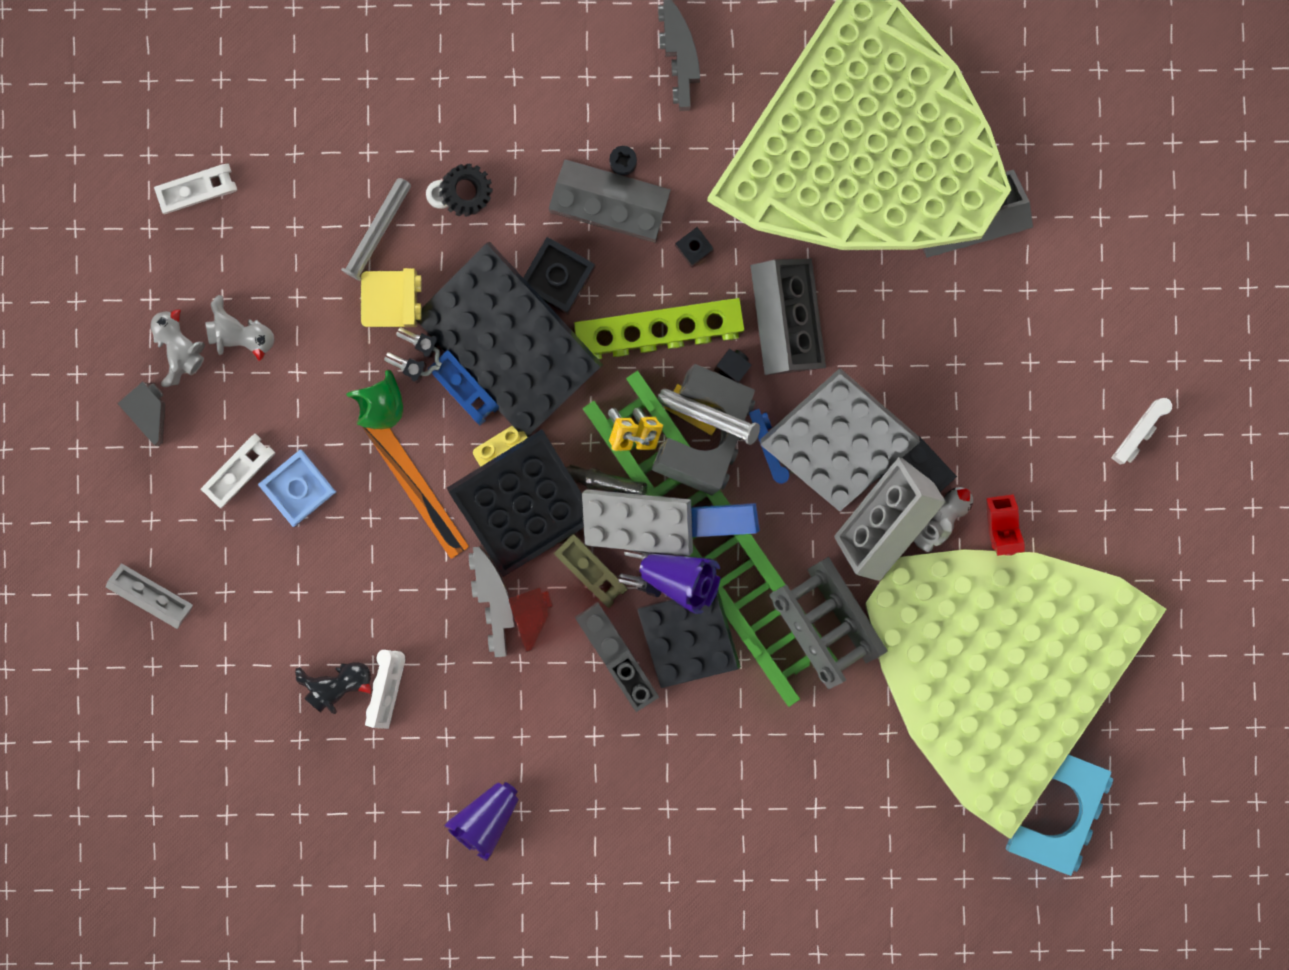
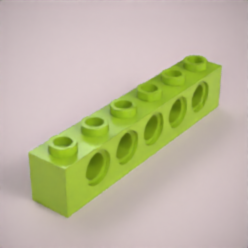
[574,298,744,360]

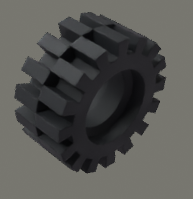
[439,163,493,217]

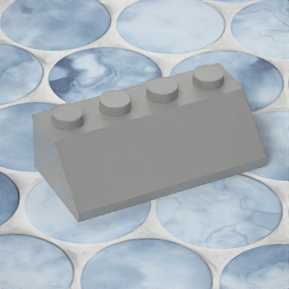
[834,457,946,581]

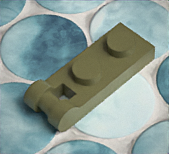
[554,534,628,608]

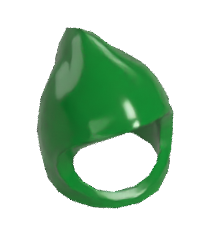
[346,370,403,430]

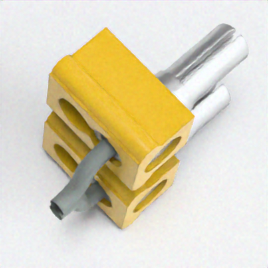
[608,408,664,451]

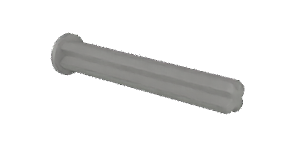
[341,178,411,281]
[658,389,760,445]

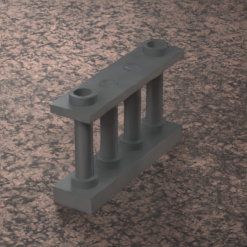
[769,557,888,690]

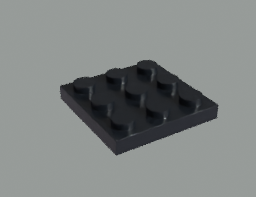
[638,591,741,688]

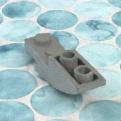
[469,547,516,657]

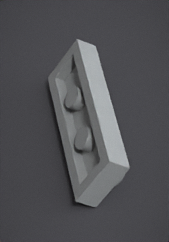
[106,563,193,629]

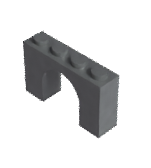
[652,364,755,496]

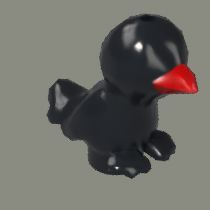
[295,662,371,714]

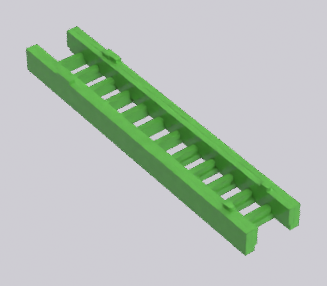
[583,370,838,707]

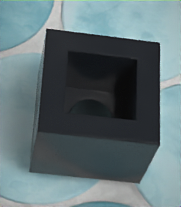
[675,227,714,267]
[714,348,752,383]

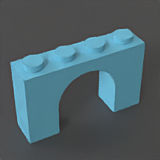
[1006,755,1113,876]

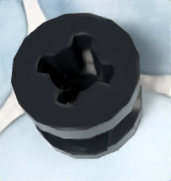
[609,145,637,176]

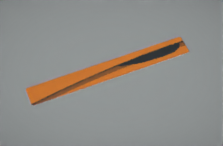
[362,427,468,559]

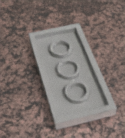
[582,489,693,556]

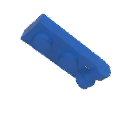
[427,350,499,426]
[749,409,789,484]

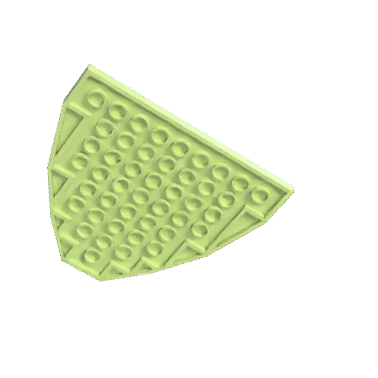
[707,0,1011,250]
[865,550,1167,839]

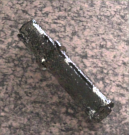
[567,464,647,495]

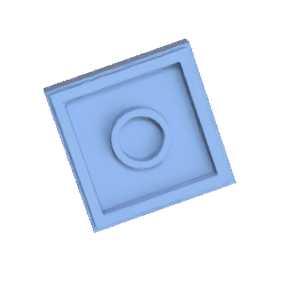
[258,449,336,527]

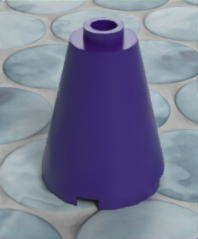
[640,554,720,614]
[444,782,519,861]

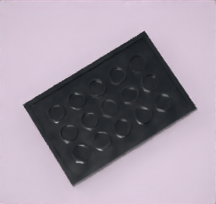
[416,242,603,437]

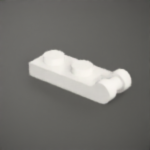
[154,164,237,215]
[1111,398,1172,464]
[201,433,275,509]
[365,650,405,729]

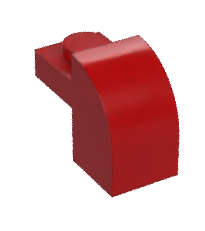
[986,494,1025,556]

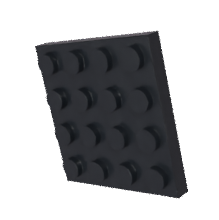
[446,429,584,577]

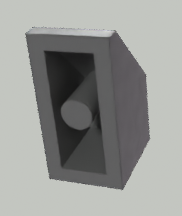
[117,381,165,446]

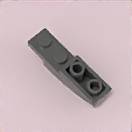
[658,0,700,111]
[575,602,659,712]

